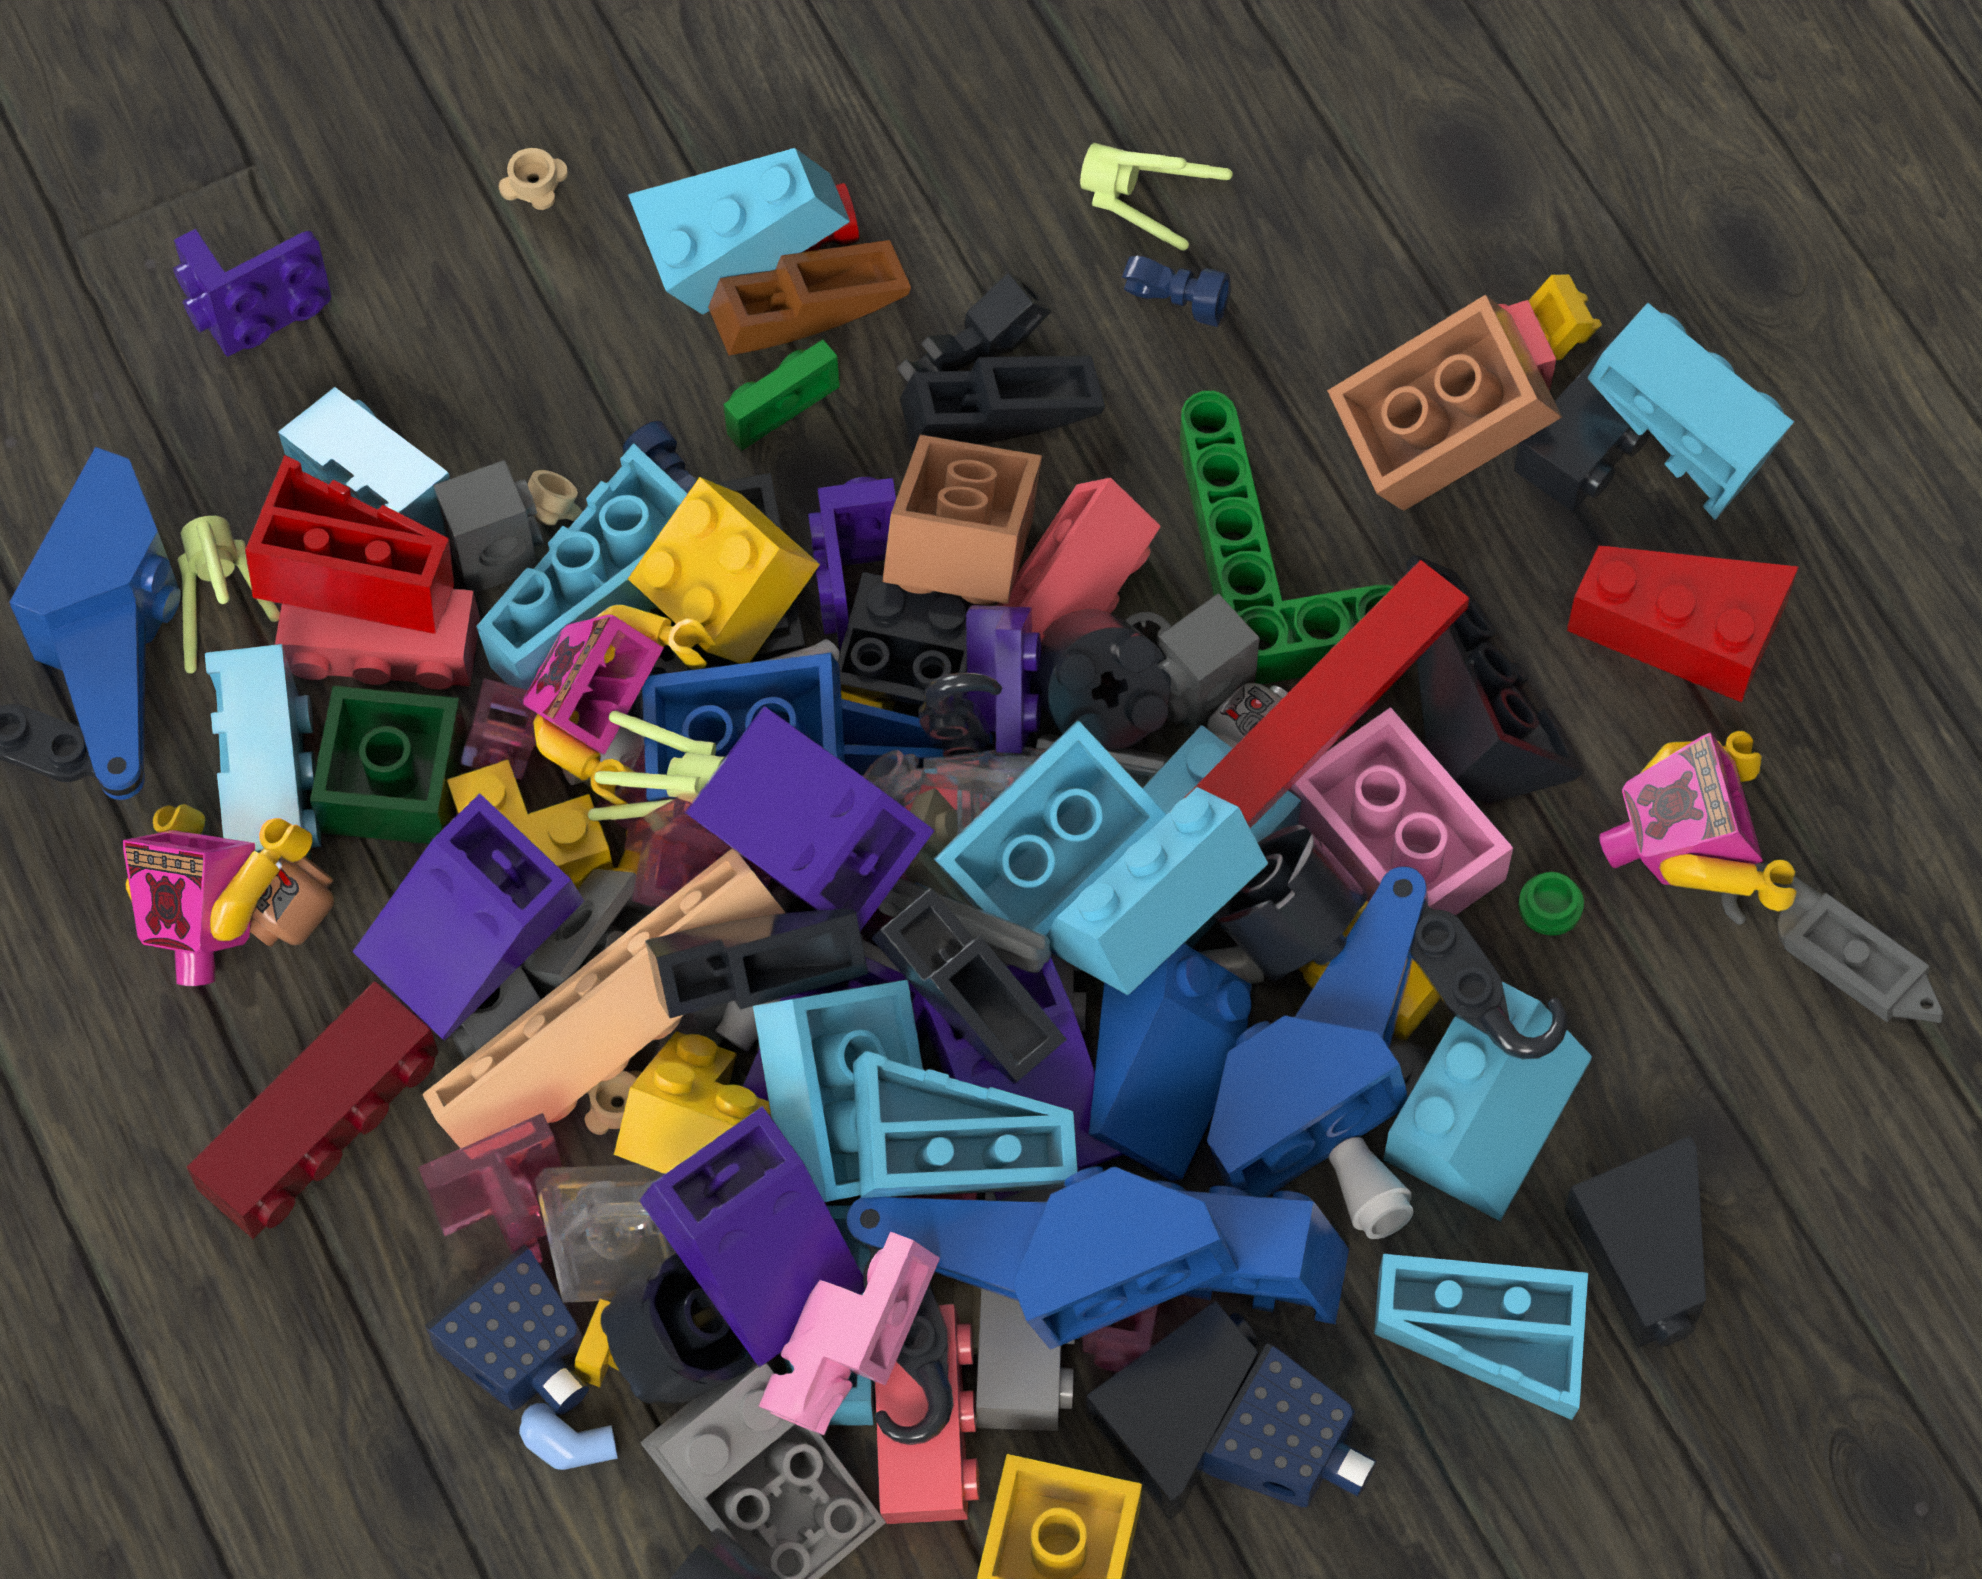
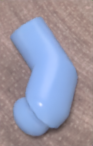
[519,1403,618,1470]

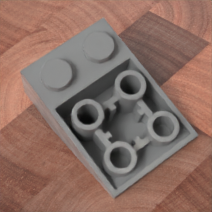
[640,1362,886,1579]

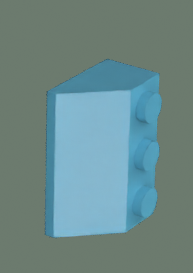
[934,721,1167,936]
[1046,787,1268,995]
[753,980,923,1202]
[1383,982,1592,1222]

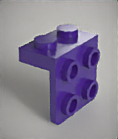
[173,229,332,357]
[808,477,896,652]

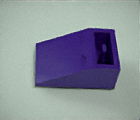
[684,706,935,931]
[353,793,584,1041]
[923,957,1122,1201]
[639,1106,865,1368]

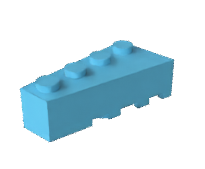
[476,443,687,700]

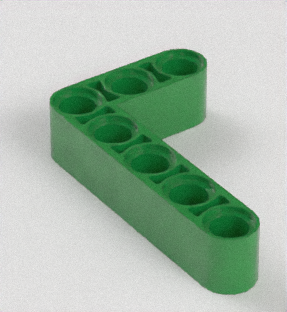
[1180,391,1393,684]

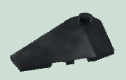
[1406,554,1583,804]

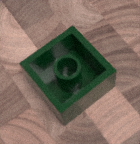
[310,686,468,844]

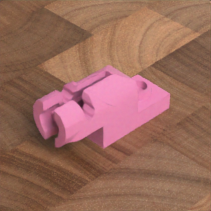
[759,1232,940,1435]

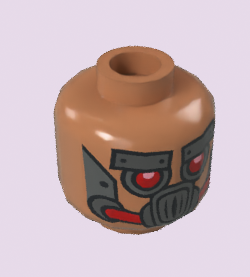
[250,856,334,947]

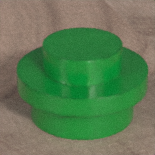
[1518,872,1584,936]

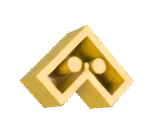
[447,760,613,889]
[614,1031,772,1174]

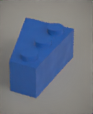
[1153,1181,1349,1325]

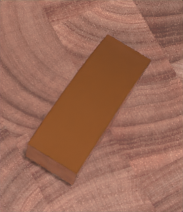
[708,240,911,356]

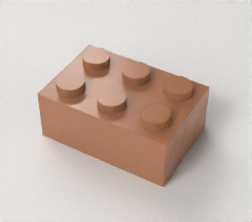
[1327,295,1562,511]
[882,435,1042,605]

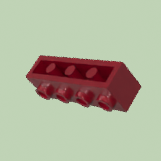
[186,981,439,1239]

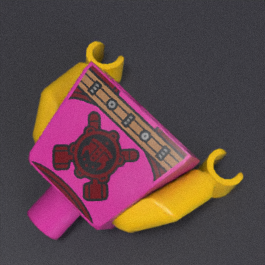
[523,605,716,805]
[1599,731,1797,911]
[123,804,312,986]

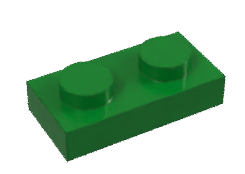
[723,339,840,451]

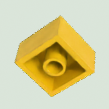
[628,477,820,664]
[977,1454,1142,1579]

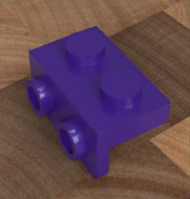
[966,605,1041,753]

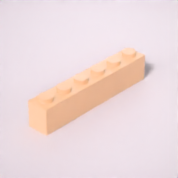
[422,849,786,1175]

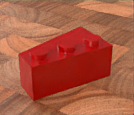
[245,455,454,634]
[1567,545,1799,703]

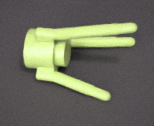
[1080,143,1233,251]
[177,516,280,673]
[588,711,725,821]

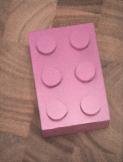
[1288,707,1513,915]

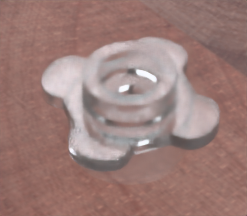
[863,750,927,807]

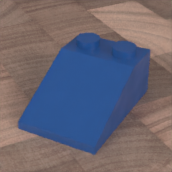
[1089,943,1251,1181]

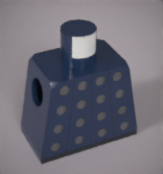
[425,1244,589,1415]
[1203,1343,1377,1507]

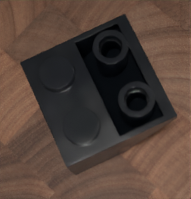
[837,572,986,706]

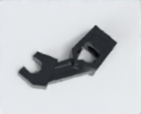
[897,272,1052,382]

